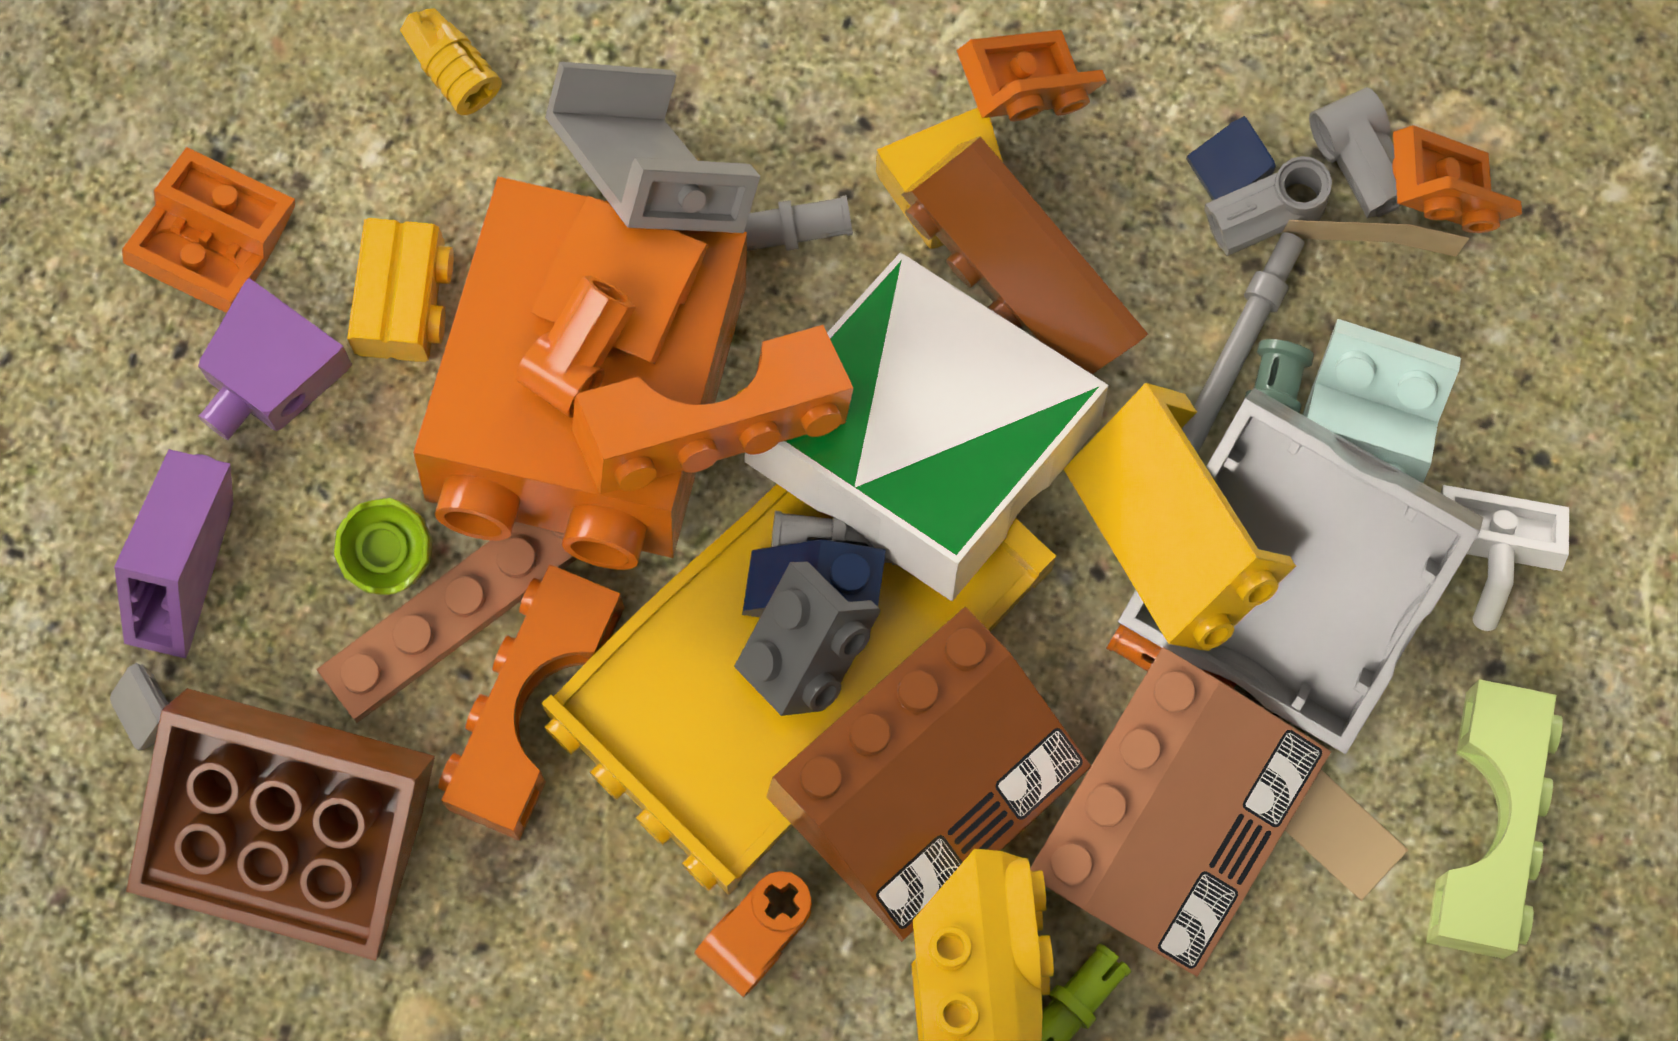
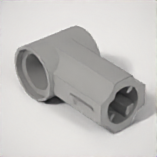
[1309,87,1401,218]
[1204,156,1332,256]

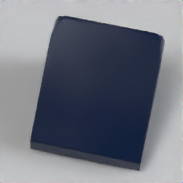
[1186,116,1276,201]

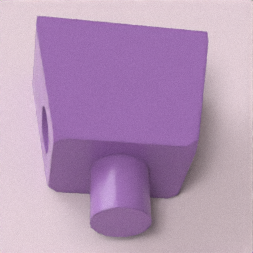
[198,278,352,440]

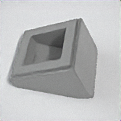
[110,663,169,751]

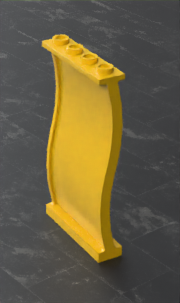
[542,484,1056,895]

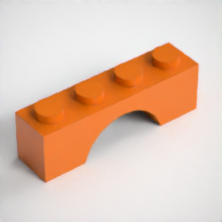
[572,325,853,495]
[438,564,624,841]

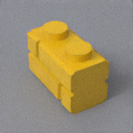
[347,218,454,362]

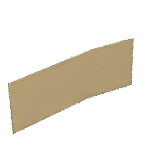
[1282,220,1470,257]
[1285,770,1408,901]

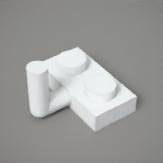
[1441,485,1569,631]

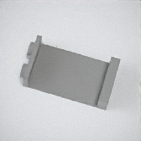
[545,62,760,233]

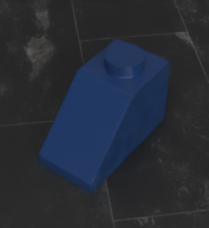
[742,539,886,632]

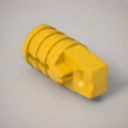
[400,8,502,116]

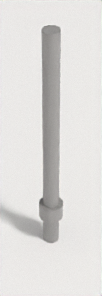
[1182,232,1305,454]

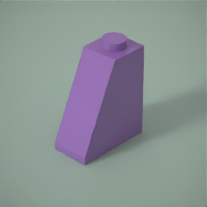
[114,449,233,659]

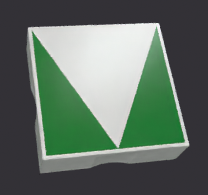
[745,252,1109,601]

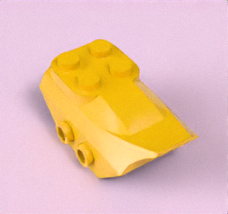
[911,849,1054,1041]

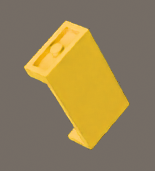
[1063,383,1296,651]

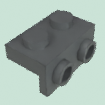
[734,561,881,716]

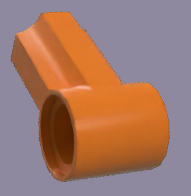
[516,276,636,418]

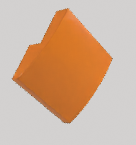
[122,147,295,313]
[531,196,709,364]

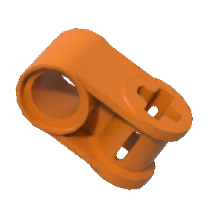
[694,871,812,998]

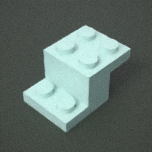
[1302,319,1461,483]

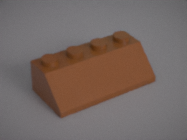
[901,136,1148,374]

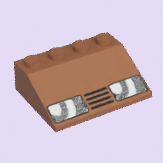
[1030,647,1332,977]

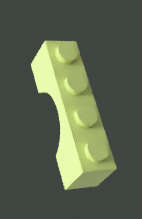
[1426,679,1563,959]

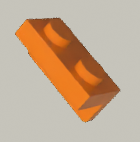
[956,29,1107,122]
[1392,125,1522,233]

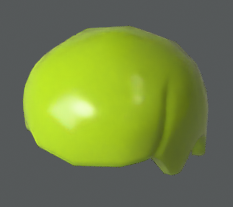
[334,498,433,595]

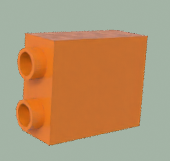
[413,176,747,570]

